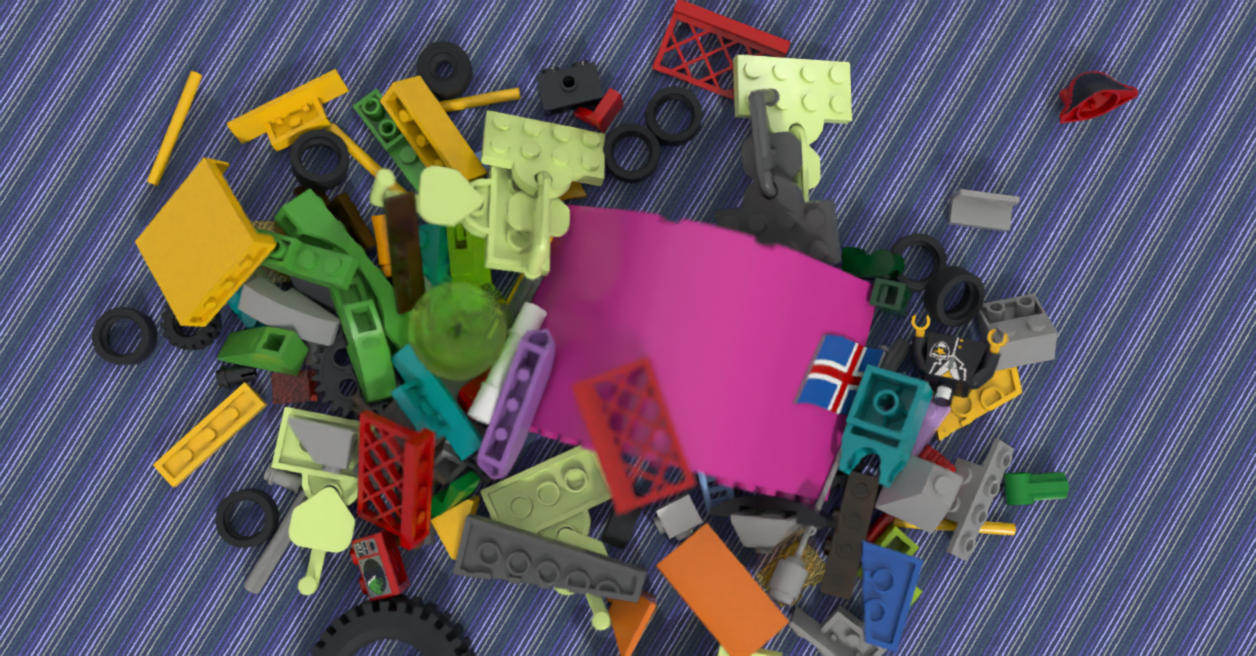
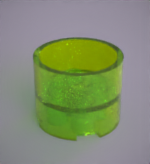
[408,274,510,380]

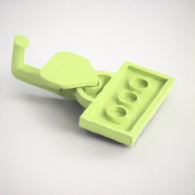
[733,55,852,201]
[481,110,605,279]
[370,165,550,276]
[271,407,400,595]
[480,445,612,630]

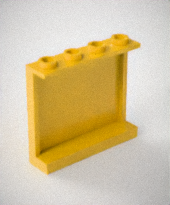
[135,157,277,327]

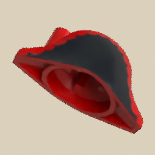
[1059,71,1138,124]

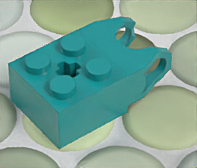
[839,364,934,488]

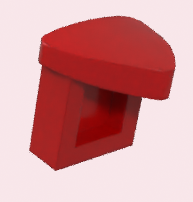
[574,88,624,133]

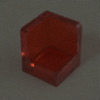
[271,370,317,404]

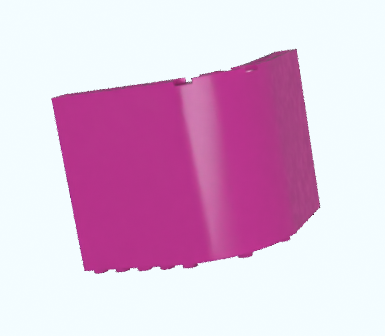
[528,205,875,505]

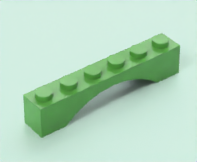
[274,188,430,357]

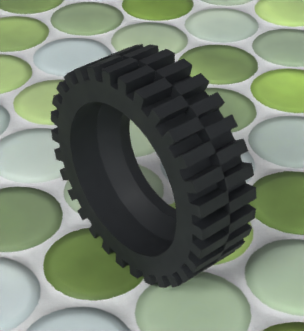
[310,594,476,656]

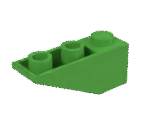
[217,326,309,376]

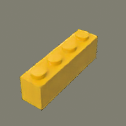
[380,75,488,183]

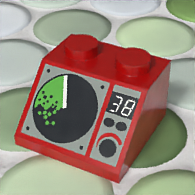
[350,529,411,601]

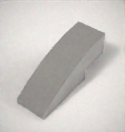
[238,276,341,346]

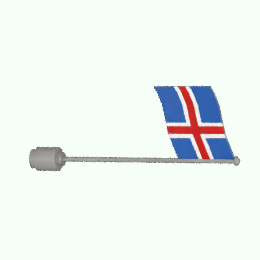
[768,334,890,606]

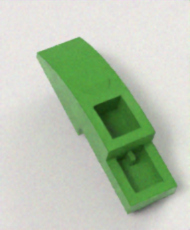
[353,88,426,193]
[253,227,360,290]
[328,277,397,404]

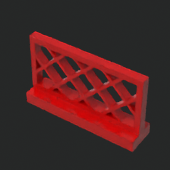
[652,0,791,101]
[571,357,696,514]
[357,410,435,551]

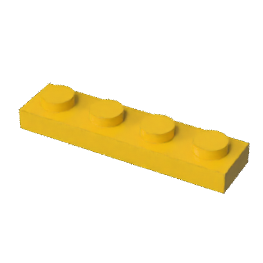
[153,382,268,487]

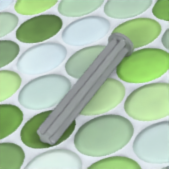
[244,488,308,594]

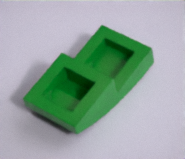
[430,471,481,519]

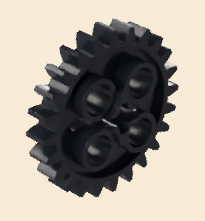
[310,325,405,421]

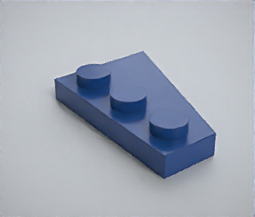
[861,540,924,652]

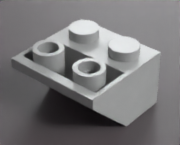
[977,293,1058,371]

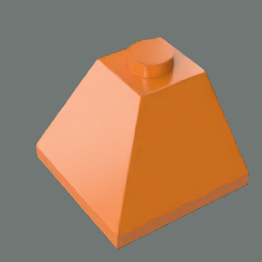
[606,589,657,656]

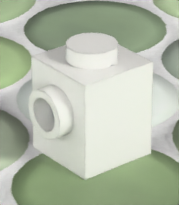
[653,493,702,540]

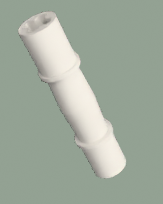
[467,302,547,425]

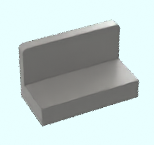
[947,189,1020,232]

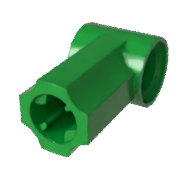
[1003,472,1069,505]

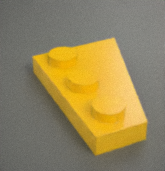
[933,367,1022,441]

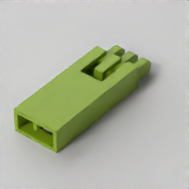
[446,209,494,311]

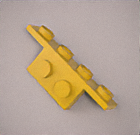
[227,69,349,152]

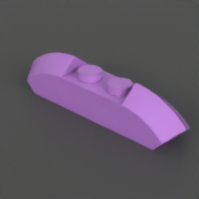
[477,329,555,479]

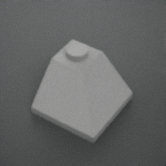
[287,417,358,475]
[874,455,964,534]
[731,507,805,554]

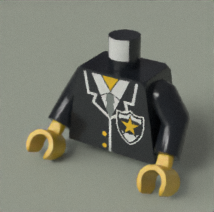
[911,314,1009,407]

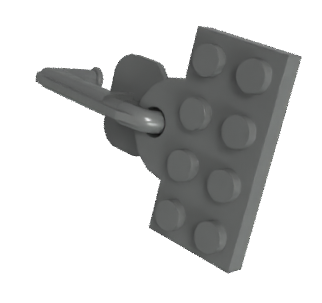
[715,88,841,264]

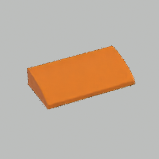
[656,523,789,656]

